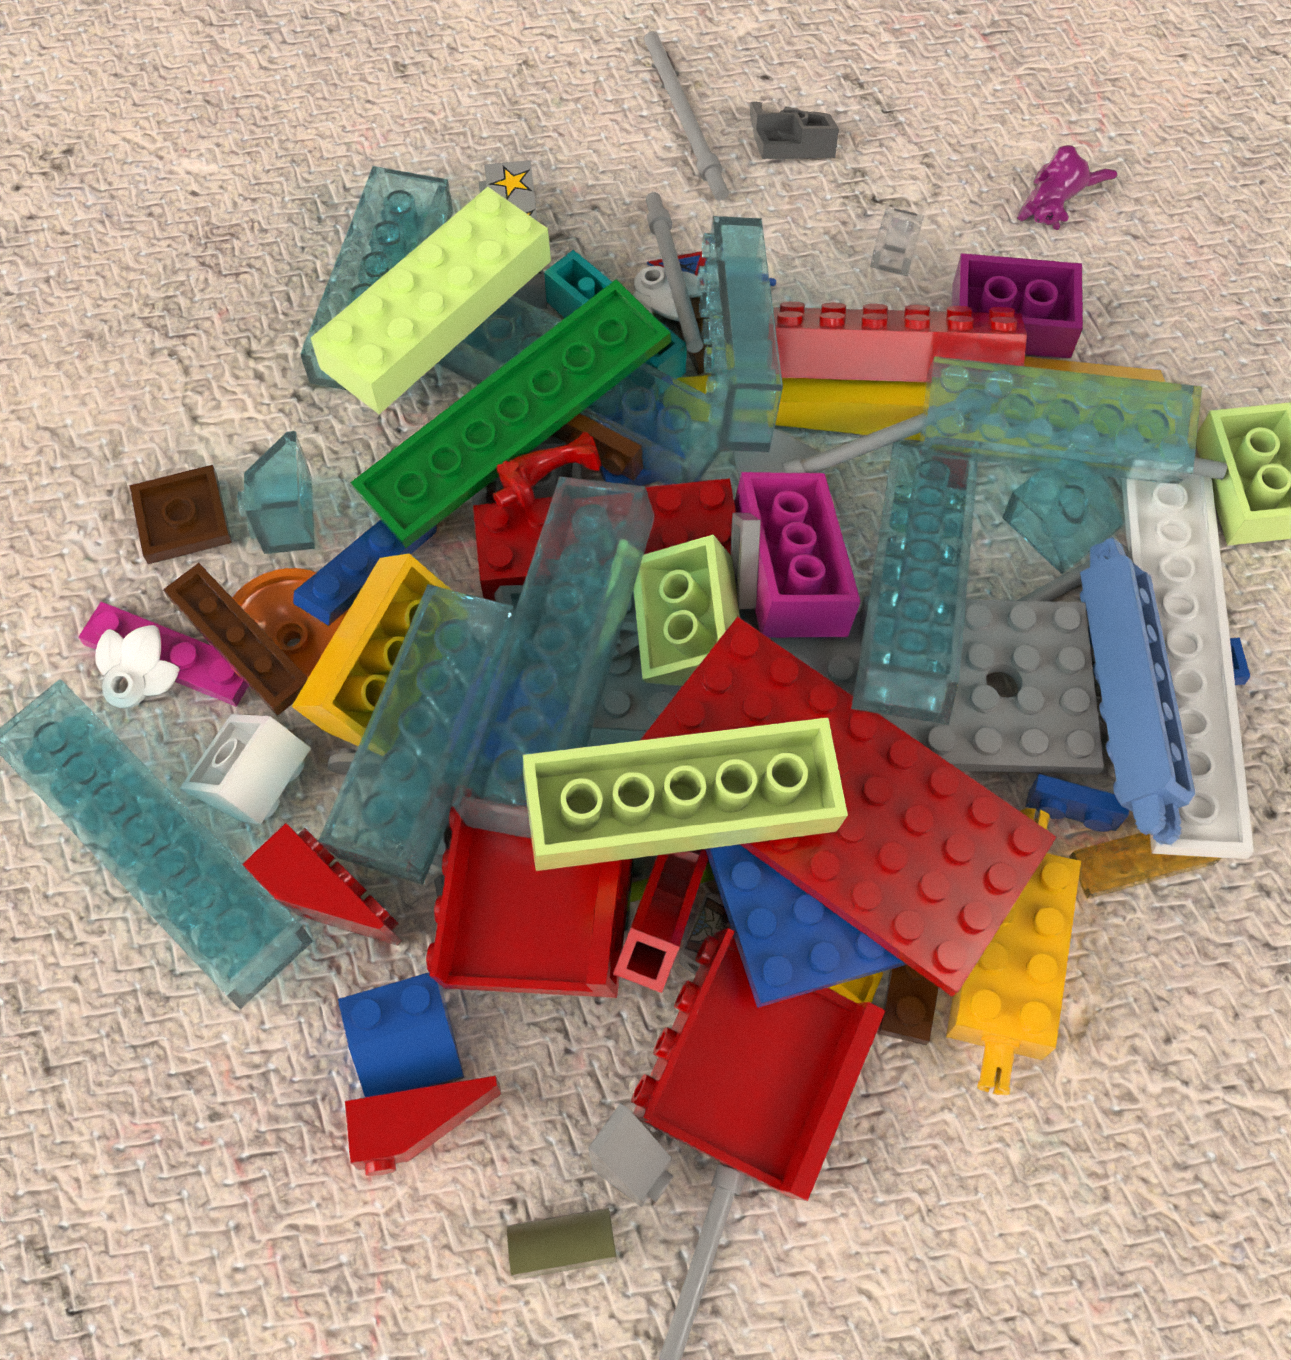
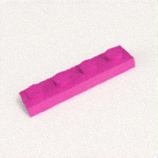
[78,602,249,707]

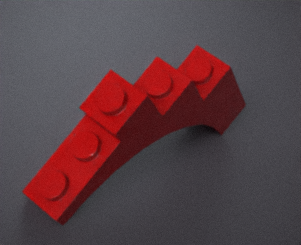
[613,849,708,993]

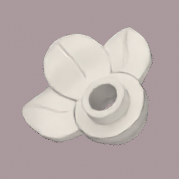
[633,266,706,321]
[95,625,180,709]

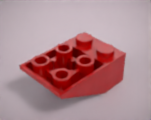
[242,823,402,946]

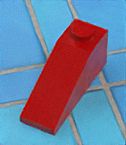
[345,1075,501,1176]

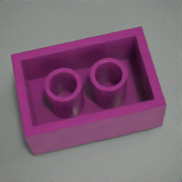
[952,253,1083,359]

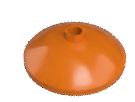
[230,568,350,678]

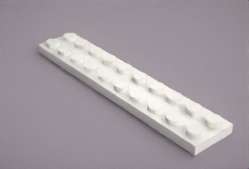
[1121,463,1254,859]

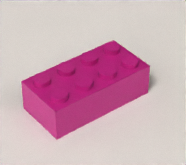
[734,472,861,638]

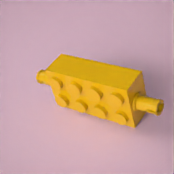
[946,808,1081,1095]

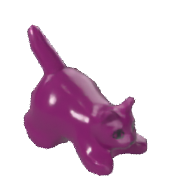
[1017,145,1118,230]

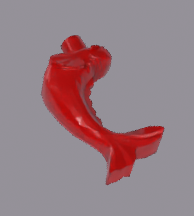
[493,431,602,509]

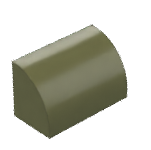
[507,1208,617,1280]

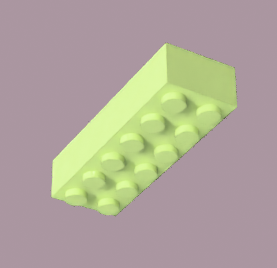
[310,187,551,414]
[523,717,848,871]

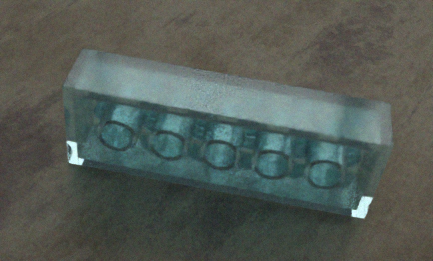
[300,166,453,391]
[697,216,783,452]
[918,356,1202,485]
[318,584,525,885]

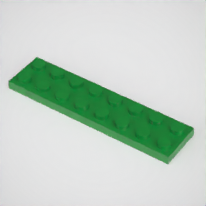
[350,279,672,548]

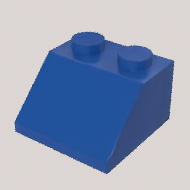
[338,972,465,1097]

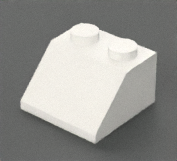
[180,714,311,825]

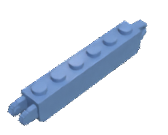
[1080,537,1195,846]

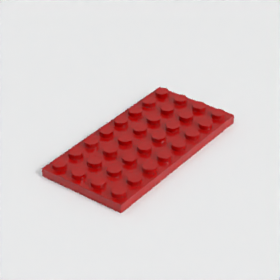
[639,616,1057,997]

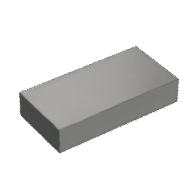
[731,513,761,609]

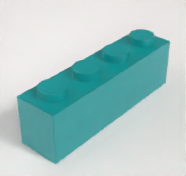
[544,250,687,396]

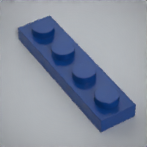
[293,520,437,626]

